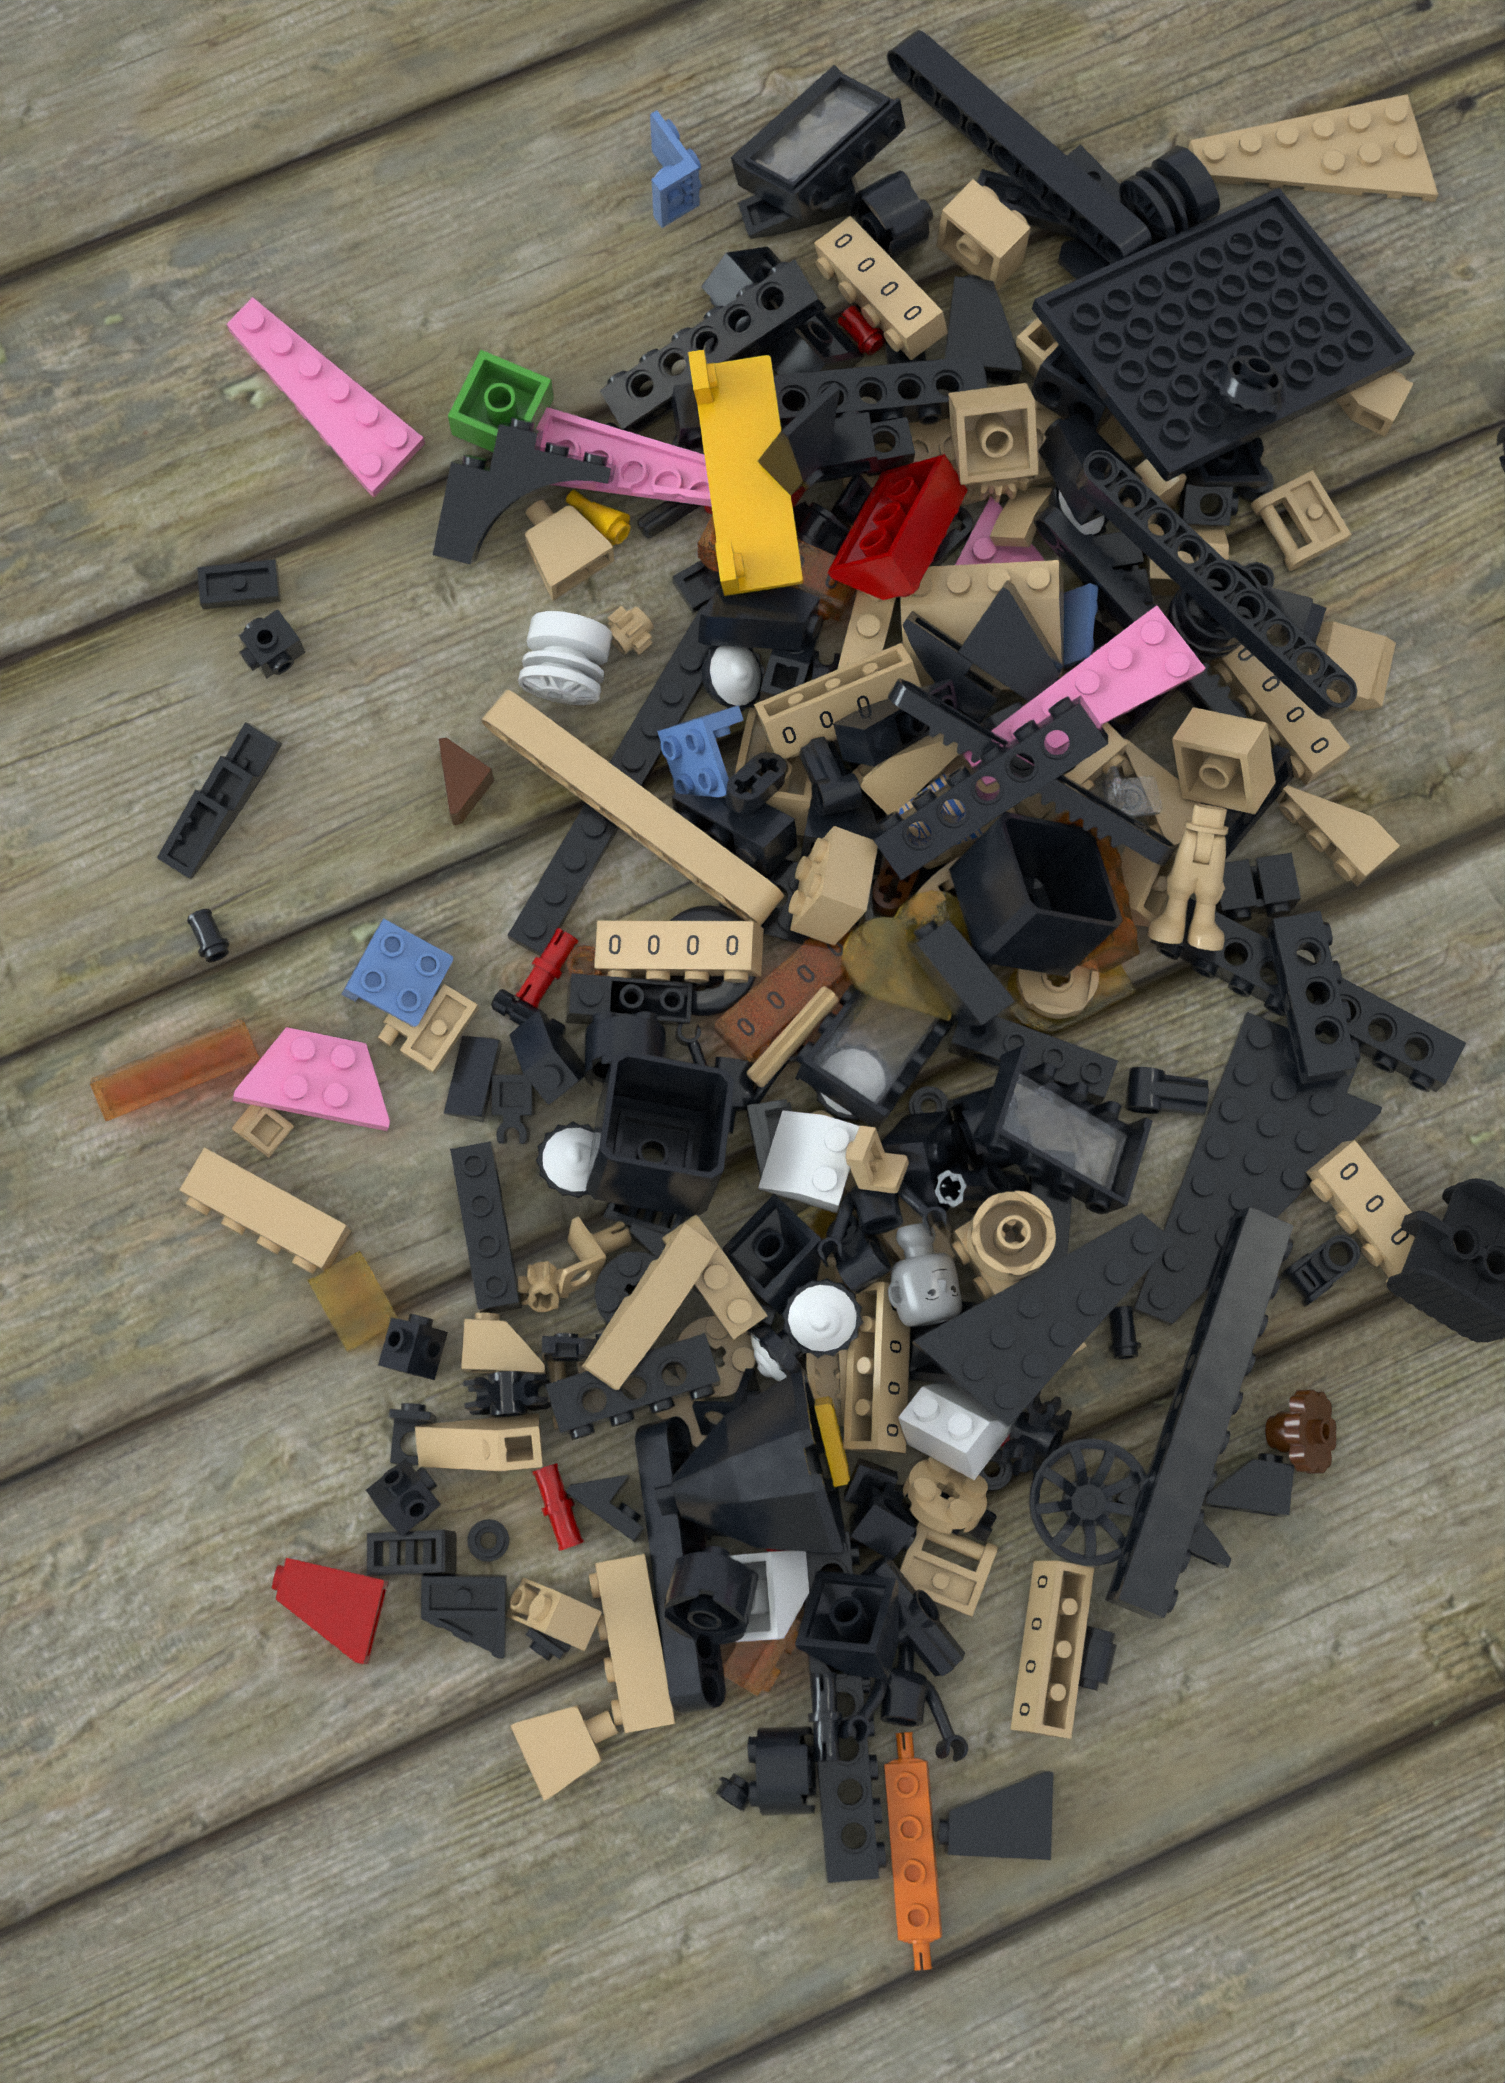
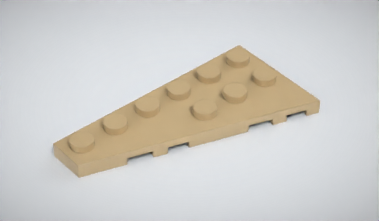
[1188,94,1438,202]

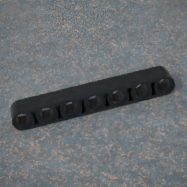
[635,1416,726,1714]

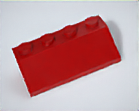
[827,454,968,600]

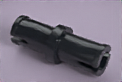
[808,1672,842,1762]

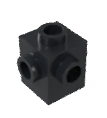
[238,609,306,679]
[378,1313,448,1380]
[366,1458,441,1537]

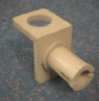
[558,1217,631,1296]

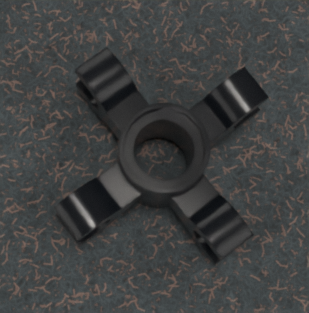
[463,1371,551,1417]
[1001,1391,1072,1480]

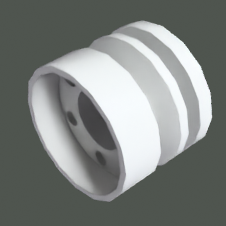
[518,611,612,705]

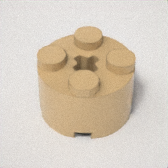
[967,1191,1056,1282]

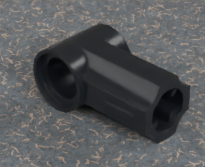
[799,737,862,816]
[1125,1067,1209,1116]

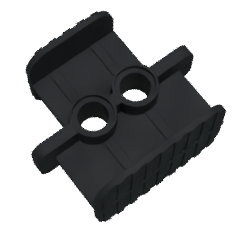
[1387,1178,1505,1343]

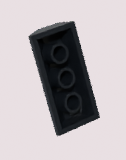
[701,246,864,375]

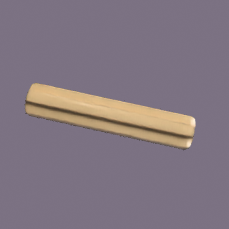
[747,986,839,1088]

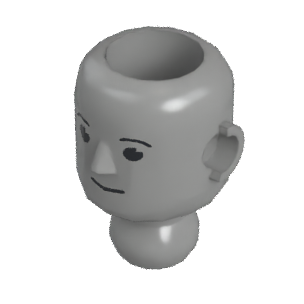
[888,1223,962,1327]

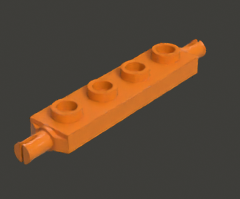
[884,1732,943,1970]

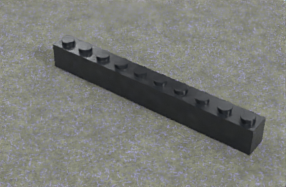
[1105,1206,1294,1619]

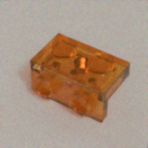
[723,1618,801,1696]

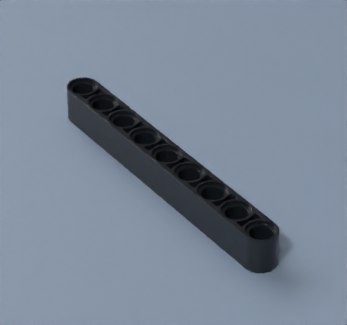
[887,30,1152,264]
[1075,450,1358,720]

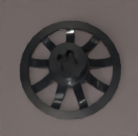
[1029,1438,1147,1566]

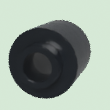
[1078,1626,1117,1691]

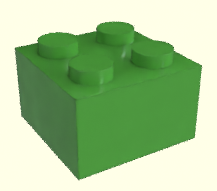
[448,350,554,452]

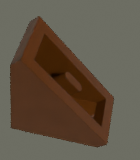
[439,737,495,825]

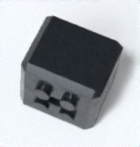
[949,812,1123,976]
[586,1050,735,1217]

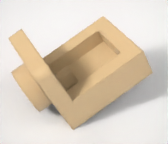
[846,1126,909,1193]

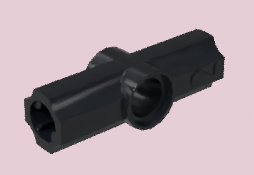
[934,1163,1030,1215]
[860,1556,965,1677]

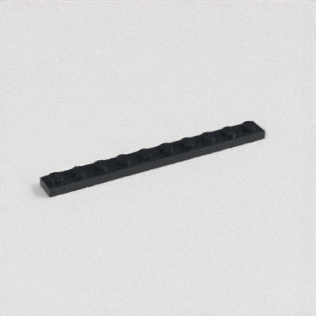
[508,604,714,956]

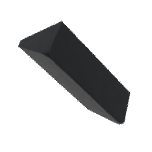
[444,1036,502,1122]

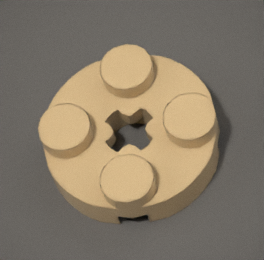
[1016,955,1099,1019]
[675,1315,756,1399]
[903,1456,988,1534]

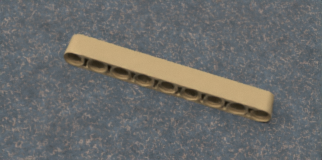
[481,689,785,926]

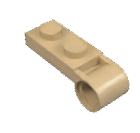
[662,1214,767,1340]

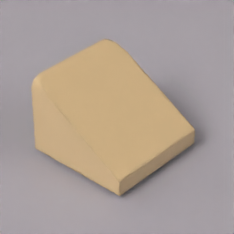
[232,1105,294,1158]

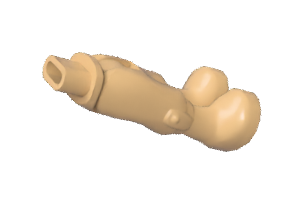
[1147,804,1228,951]

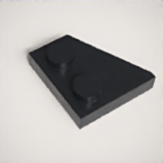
[542,1333,602,1362]
[421,1574,507,1659]

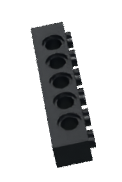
[599,259,826,434]
[873,695,1108,880]

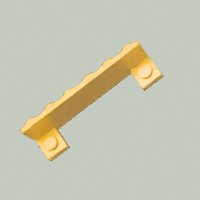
[688,350,803,596]

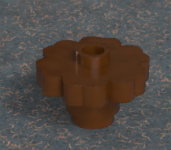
[1265,1389,1337,1474]

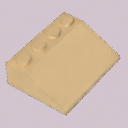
[901,560,1064,692]

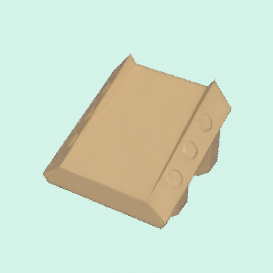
[1306,622,1396,711]

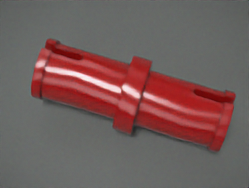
[515,928,579,1008]
[532,1463,584,1551]

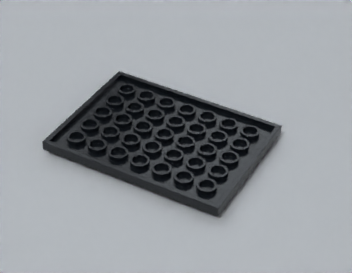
[1031,188,1415,482]

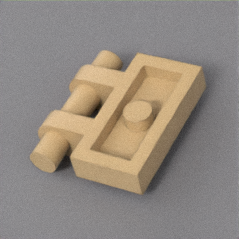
[377,984,479,1074]

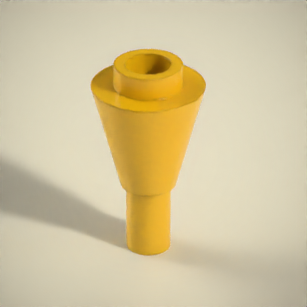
[566,490,631,546]

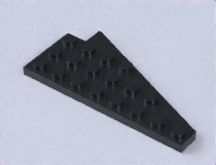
[1133,1012,1382,1325]

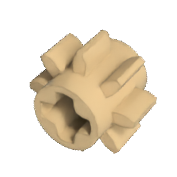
[608,606,654,655]
[517,1261,569,1313]

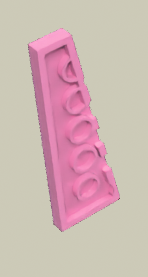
[227,297,425,498]
[536,407,712,507]
[963,605,1206,787]

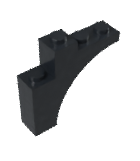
[433,417,616,564]

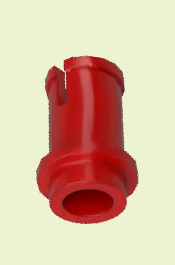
[838,306,885,355]

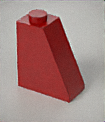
[272,1557,389,1664]

